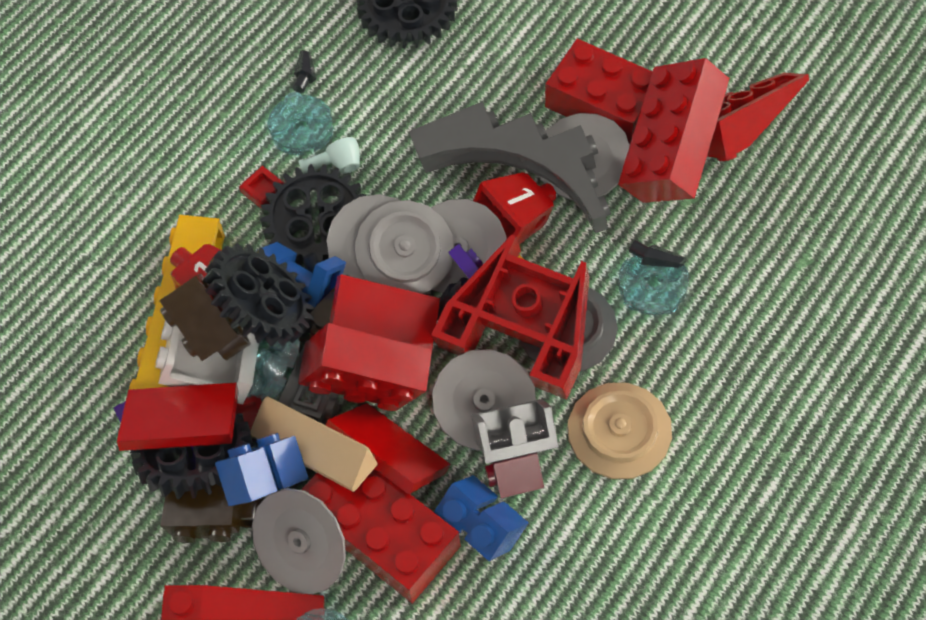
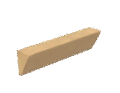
[250,396,378,492]

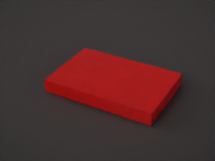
[329,274,440,355]
[117,382,239,451]
[325,403,451,494]

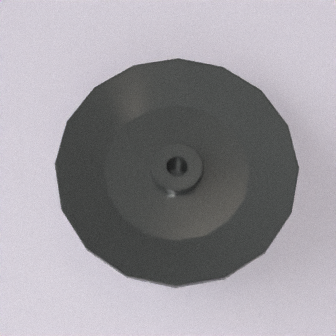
[519,287,618,371]

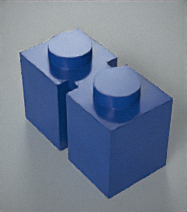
[215,433,309,506]
[434,475,529,561]

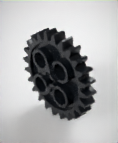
[357,0,458,49]
[260,164,367,269]
[203,243,314,347]
[130,413,253,499]

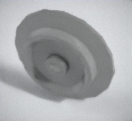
[540,113,630,200]
[326,194,400,280]
[431,199,507,294]
[355,200,454,294]
[432,349,536,451]
[252,488,346,594]

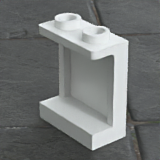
[155,320,259,405]

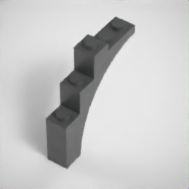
[409,101,611,233]

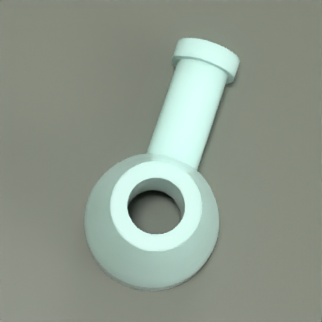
[298,137,360,174]

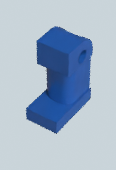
[256,242,346,308]

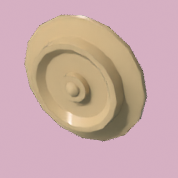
[568,383,672,479]

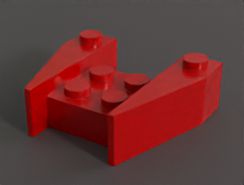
[431,234,590,400]

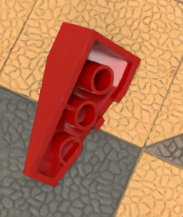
[707,73,809,161]
[161,585,325,620]

